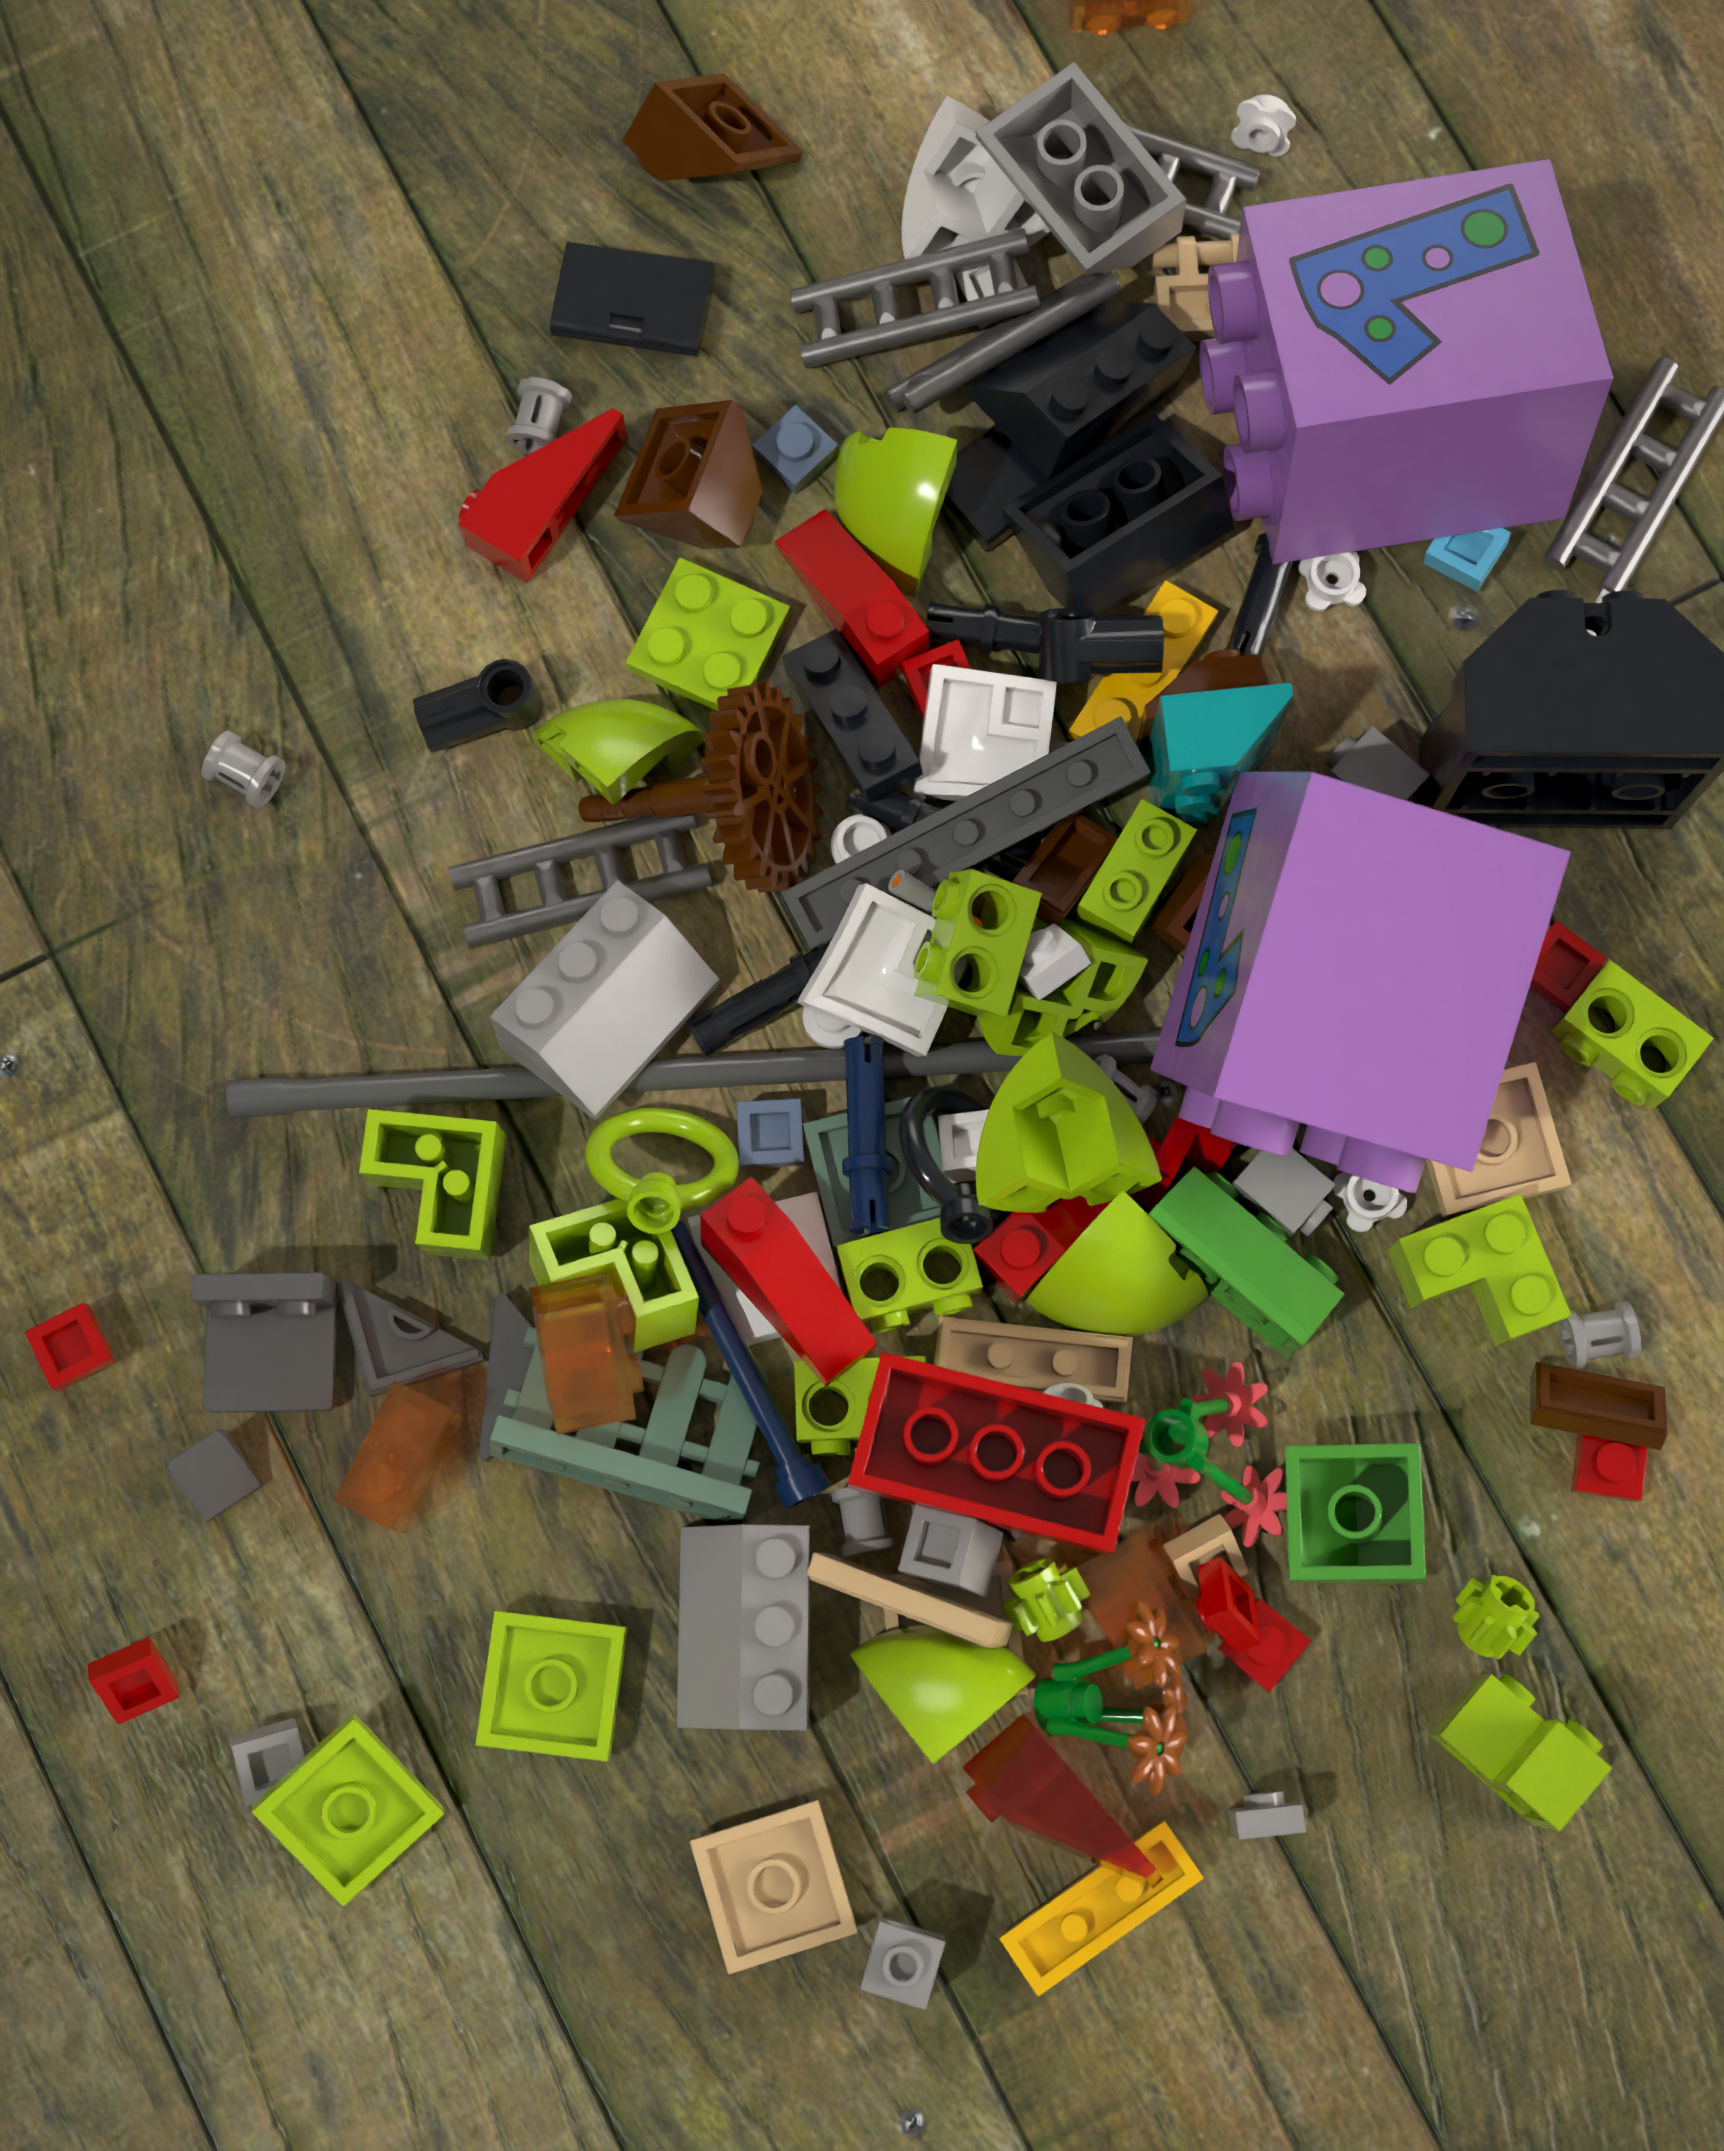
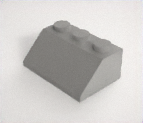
[976,62,1186,275]
[490,880,720,1121]
[677,1525,812,1730]

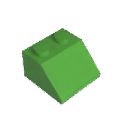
[1285,1443,1427,1585]

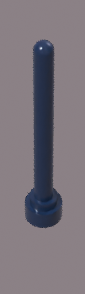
[671,1219,832,1509]

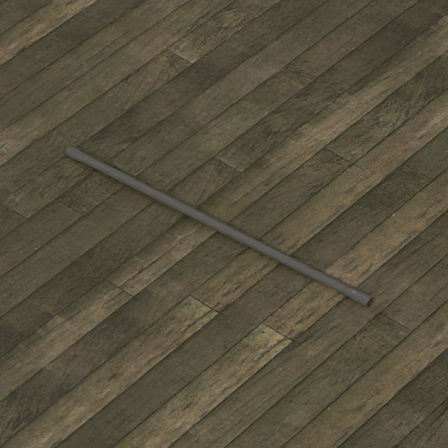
[226,1031,1161,1118]

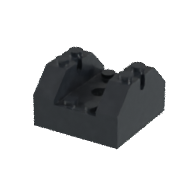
[1419,590,1724,829]

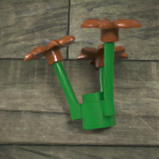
[1034,1600,1188,1795]

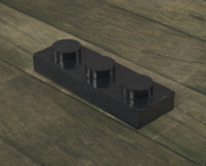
[782,629,923,803]

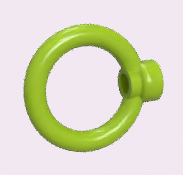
[585,1107,739,1234]

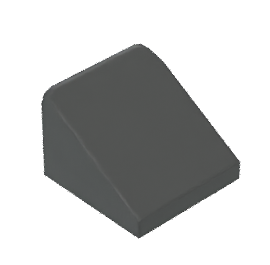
[165,1429,263,1522]

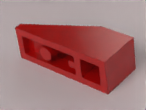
[458,408,628,584]
[775,509,929,689]
[700,1177,877,1387]
[973,1193,1135,1306]

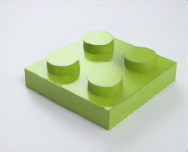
[625,557,791,711]
[475,1611,628,1762]
[252,1712,444,1907]

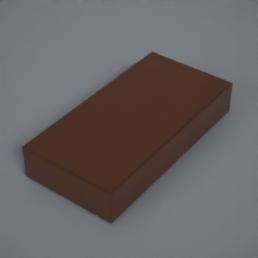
[1011,812,1119,927]
[1530,1362,1667,1450]

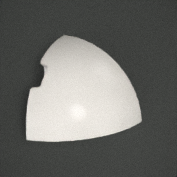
[902,96,1050,259]

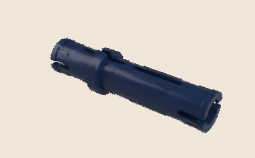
[842,1036,894,1234]

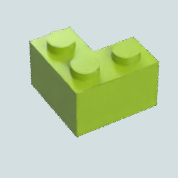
[359,1109,507,1261]
[1387,1193,1572,1347]
[529,1197,699,1353]
[1429,1673,1612,1832]

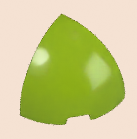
[834,427,957,598]
[532,699,704,806]
[977,900,1148,1056]
[976,1032,1162,1213]
[1026,1190,1208,1337]
[849,1624,1036,1764]

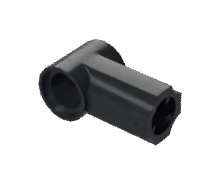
[1039,608,1164,683]
[412,659,543,753]

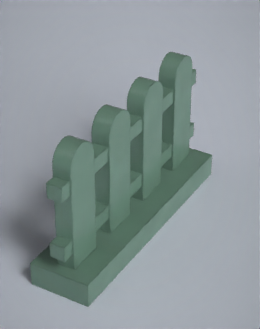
[490,1310,778,1525]

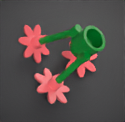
[1131,1362,1287,1548]

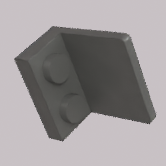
[191,1273,338,1413]

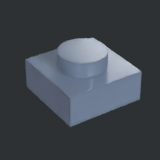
[752,405,839,495]
[737,1098,805,1169]

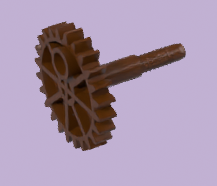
[578,682,823,893]

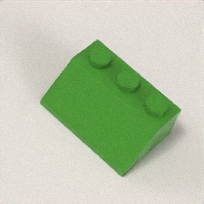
[1148,1166,1344,1359]

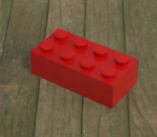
[848,1352,1146,1556]

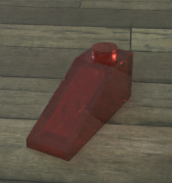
[962,1714,1163,1888]

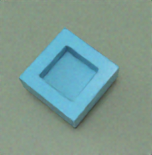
[1423,528,1511,592]

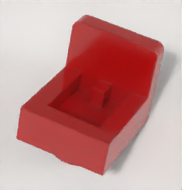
[1133,1111,1235,1210]

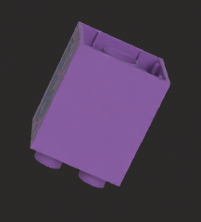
[1199,159,1613,564]
[1150,772,1570,1193]

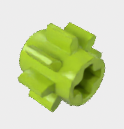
[1002,1557,1090,1642]
[1452,1575,1540,1659]

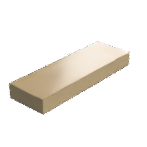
[934,1317,1133,1404]
[806,1553,1014,1648]

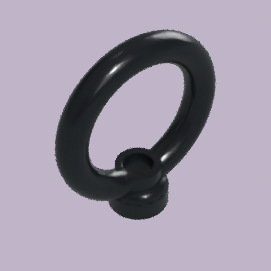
[899,1087,1012,1244]

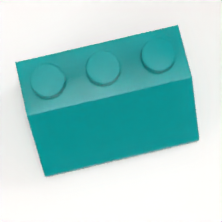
[1145,683,1293,830]

